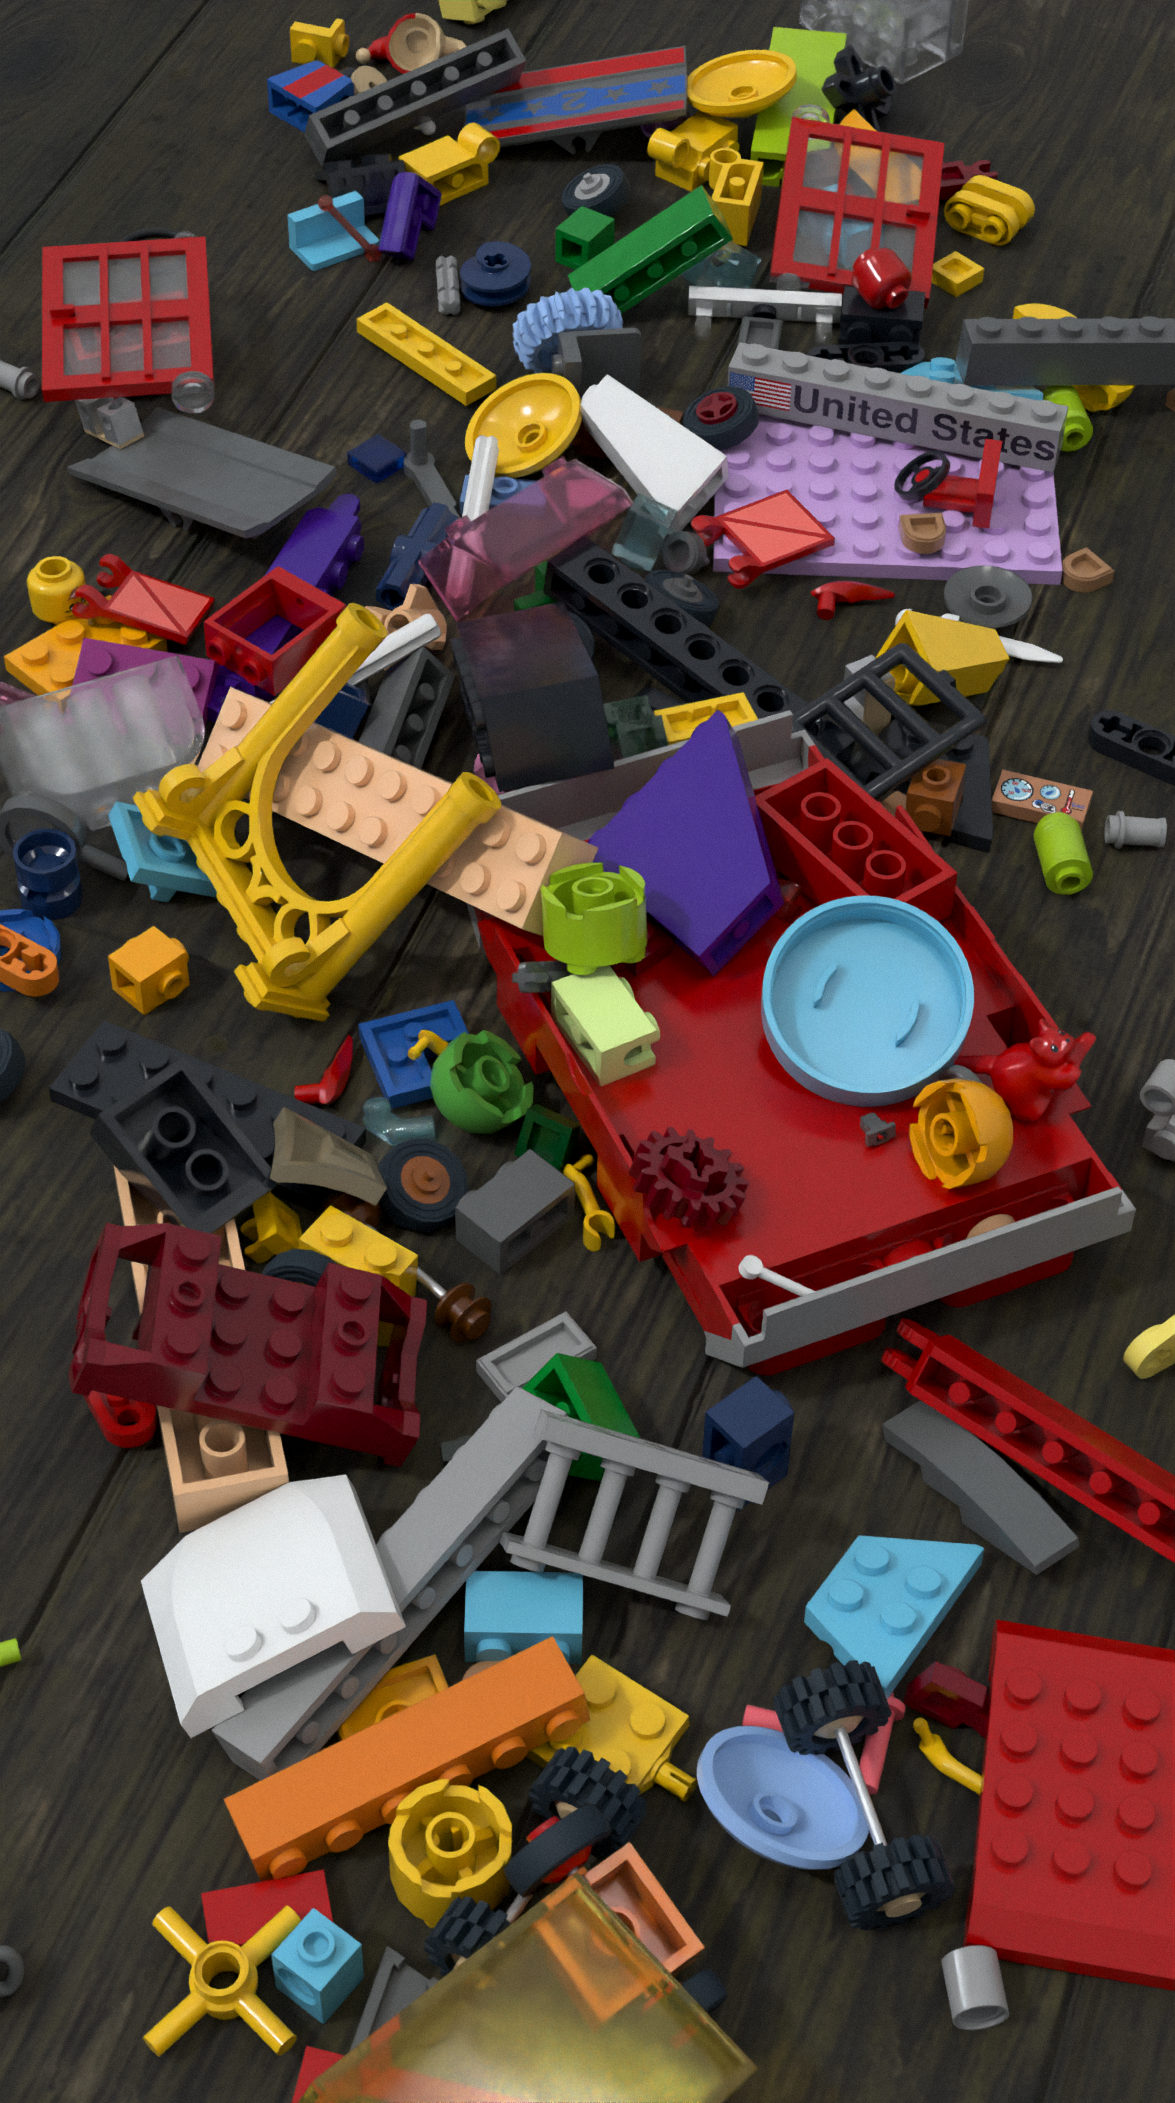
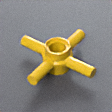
[143,1905,301,2057]

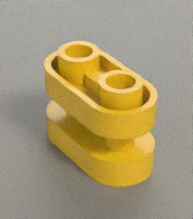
[944,175,1035,246]

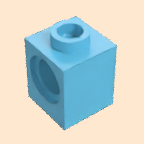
[271,1908,364,2025]

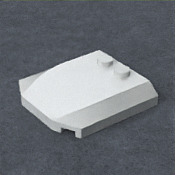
[141,1475,406,1738]

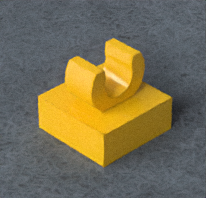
[240,1192,302,1263]

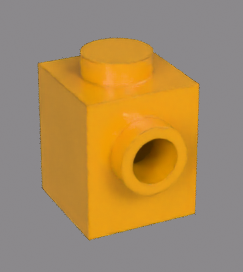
[108,926,190,1016]

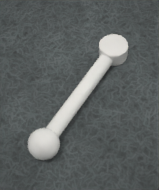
[739,1255,816,1297]

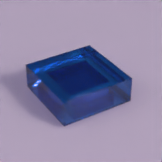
[347,434,407,483]

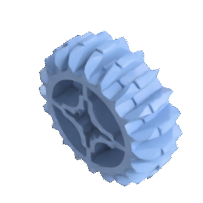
[513,288,623,374]

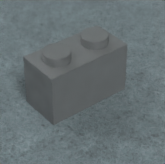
[455,1149,575,1275]

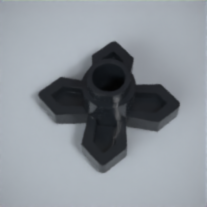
[822,45,896,132]

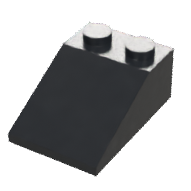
[89,1056,281,1234]

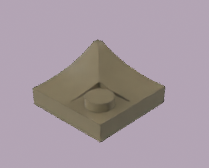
[270,1107,387,1206]

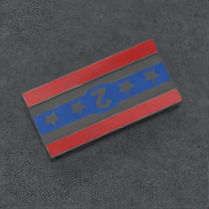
[464,46,688,154]

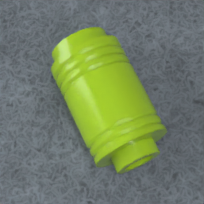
[1042,385,1093,451]
[1033,812,1093,895]

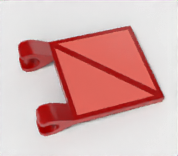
[691,489,835,589]
[72,554,215,645]

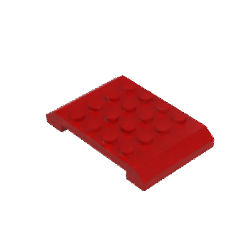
[963,1619,1175,1991]

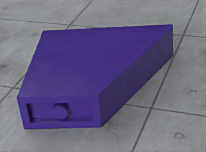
[588,710,784,976]

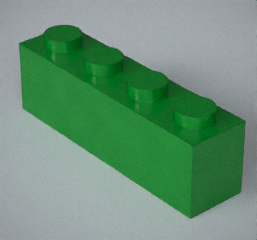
[568,185,733,314]

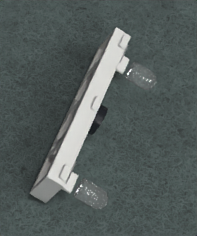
[688,286,842,346]

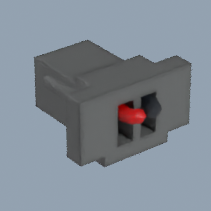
[860,1112,896,1147]

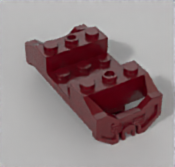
[68,1222,427,1467]

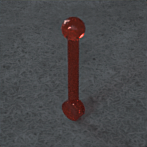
[318,195,382,262]

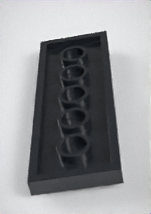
[49,1020,367,1212]

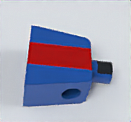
[267,61,355,133]

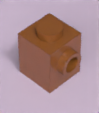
[906,759,966,836]

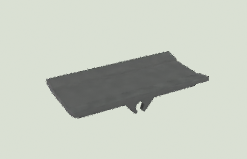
[67,407,337,539]

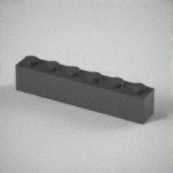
[304,28,526,168]
[955,316,1175,386]

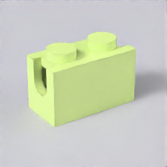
[551,965,660,1087]

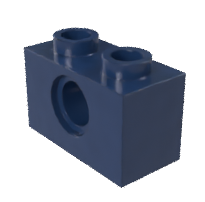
[702,1376,795,1511]

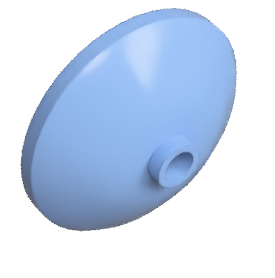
[697,1726,869,1870]

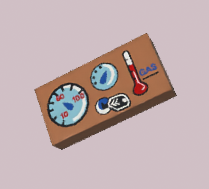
[991,769,1093,832]

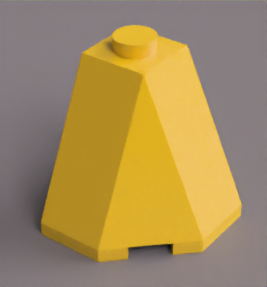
[875,610,1010,706]

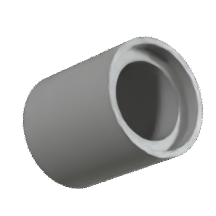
[941,1946,1009,2030]

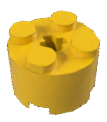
[388,1779,512,1929]

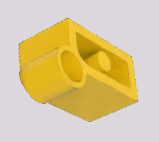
[647,111,739,192]
[399,123,500,205]
[709,148,764,246]
[298,1205,418,1346]

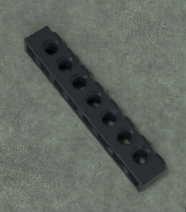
[543,535,855,764]

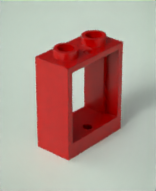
[204,566,346,696]

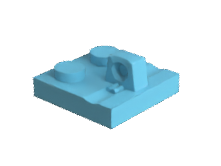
[108,801,217,902]

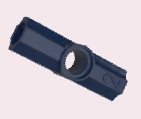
[376,502,458,611]

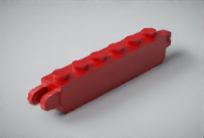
[881,1318,1175,1563]

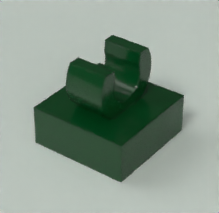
[514,1104,581,1173]

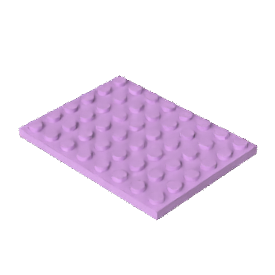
[713,414,1062,585]

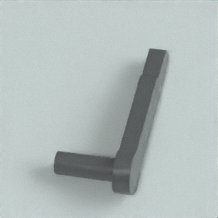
[403,420,461,537]

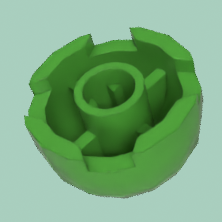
[430,1030,534,1134]

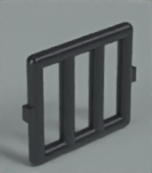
[791,643,986,800]

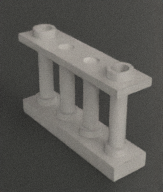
[499,1409,769,1620]

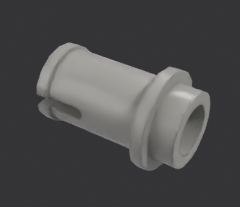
[0,360,40,400]
[1104,811,1167,849]

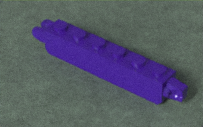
[207,493,364,723]

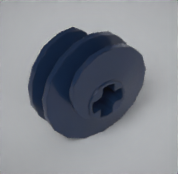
[460,241,531,306]

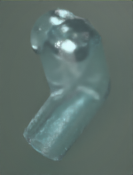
[362,1097,435,1146]

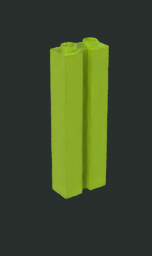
[750,27,847,187]

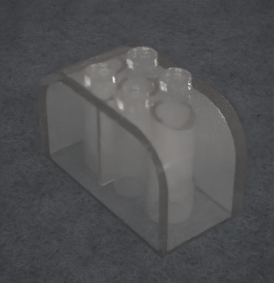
[0,655,205,830]

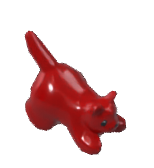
[953,1019,1096,1122]

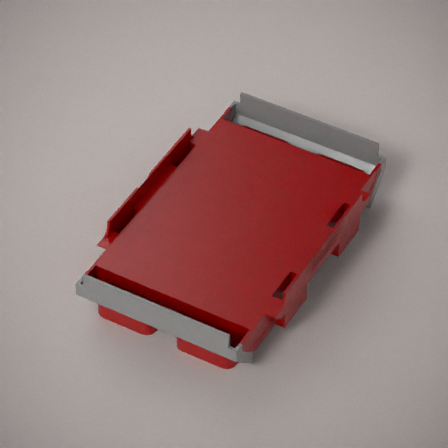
[466,710,1136,1376]

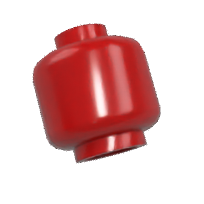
[851,247,912,309]

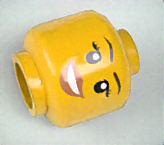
[27,556,88,625]

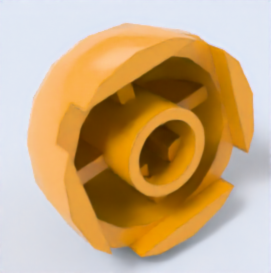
[910,1079,1013,1189]

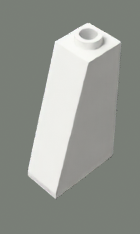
[580,374,729,535]

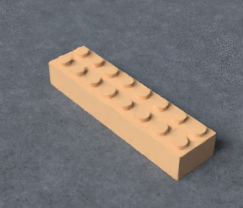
[113,1164,289,1533]

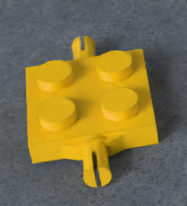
[526,1655,698,1802]

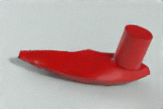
[810,581,895,620]
[294,1035,353,1105]

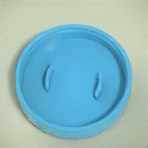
[761,896,974,1107]

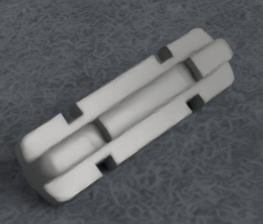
[436,255,460,316]

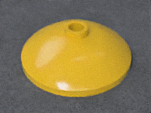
[688,50,797,118]
[465,373,582,478]

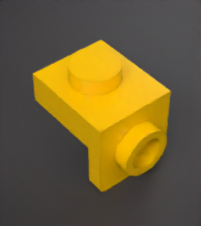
[290,19,349,69]

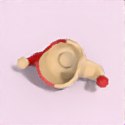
[356,13,467,74]

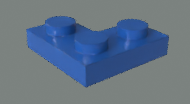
[358,1000,469,1110]

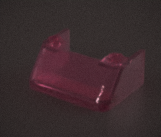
[417,456,634,621]

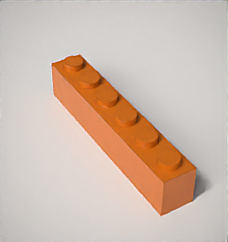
[224,1636,590,1882]

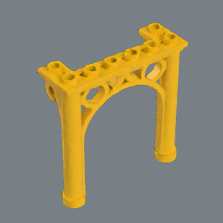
[132,603,501,1022]

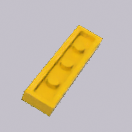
[356,302,497,406]

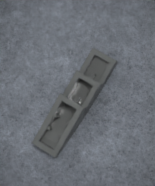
[882,1400,1080,1575]

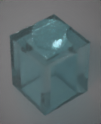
[611,493,678,572]

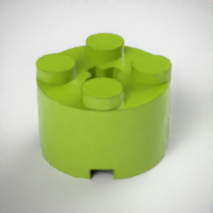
[541,862,647,975]

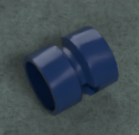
[12,828,83,921]

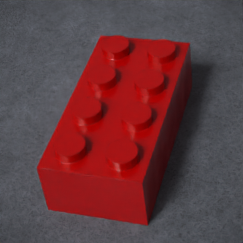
[755,758,958,922]

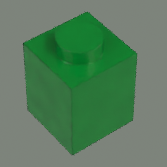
[555,206,615,270]

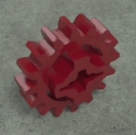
[629,1127,749,1230]

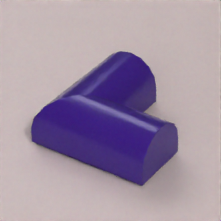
[378,172,442,261]

